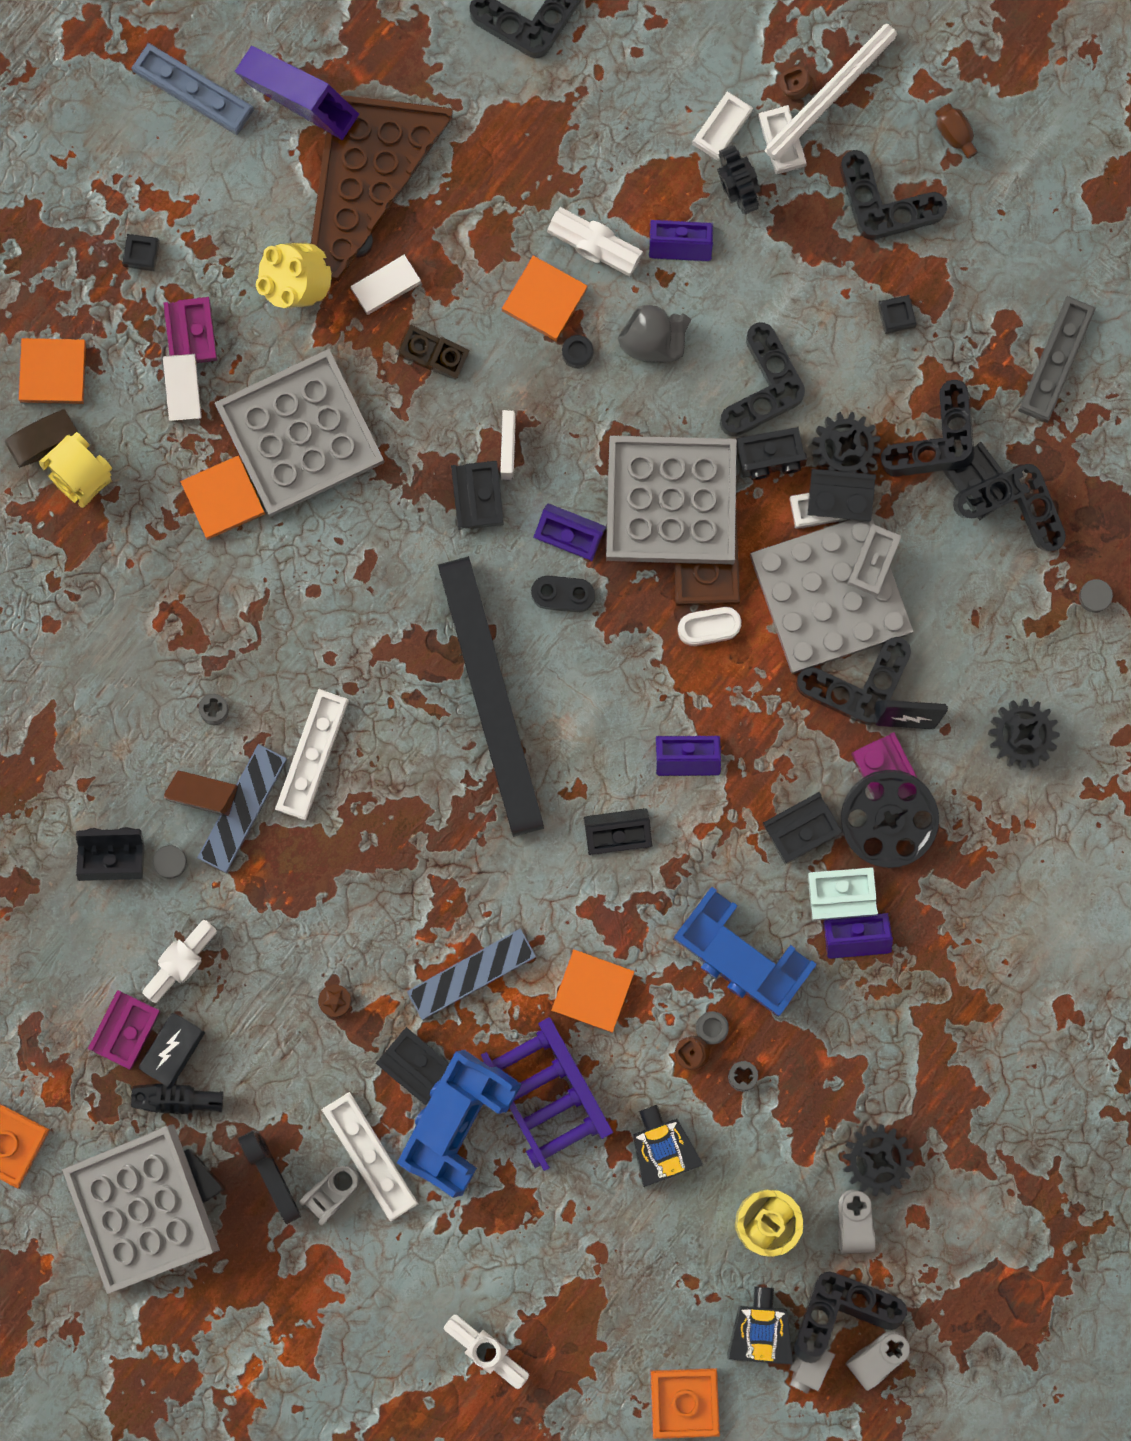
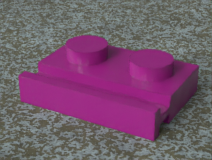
[163,297,218,364]
[851,732,917,800]
[88,990,161,1070]

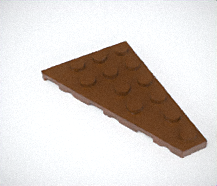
[311,95,453,281]

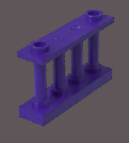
[481,1017,613,1171]

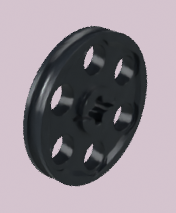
[841,770,939,868]

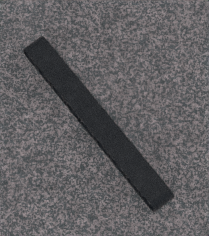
[438,556,544,837]

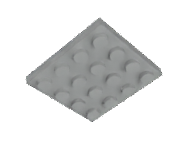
[215,349,384,517]
[606,436,737,564]
[750,518,913,674]
[62,1124,220,1294]

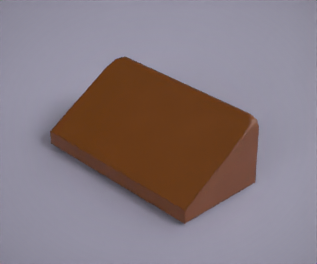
[163,770,238,817]

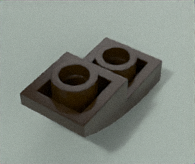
[396,325,470,380]
[5,409,78,468]

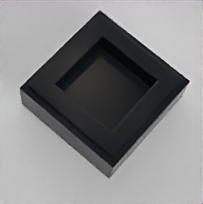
[122,234,160,271]
[878,295,917,334]

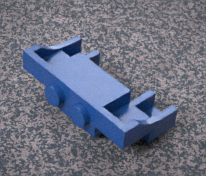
[673,887,817,1017]
[397,1050,522,1198]

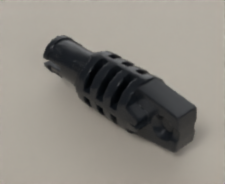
[131,1083,224,1115]

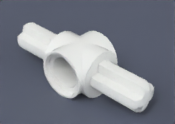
[143,920,217,1003]
[444,1314,529,1389]

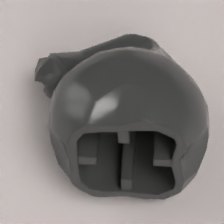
[618,305,692,362]

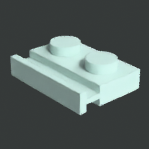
[808,868,878,921]

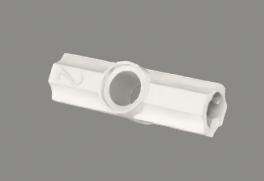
[547,207,643,277]

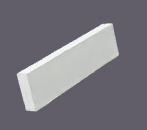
[275,689,349,821]
[322,1092,418,1222]

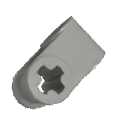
[299,1165,360,1226]
[838,1189,875,1254]
[846,1331,910,1391]

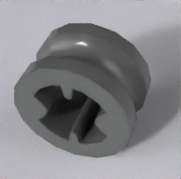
[198,694,229,725]
[728,1061,758,1092]

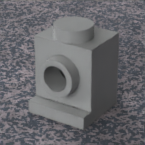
[789,1341,835,1393]

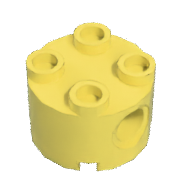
[256,243,332,308]
[39,432,112,508]
[735,1190,803,1257]

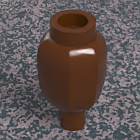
[935,103,978,159]

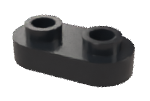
[531,576,595,612]

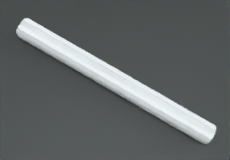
[765,24,897,161]

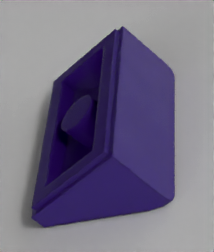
[649,220,713,261]
[533,504,606,561]
[656,736,721,776]
[824,913,893,959]

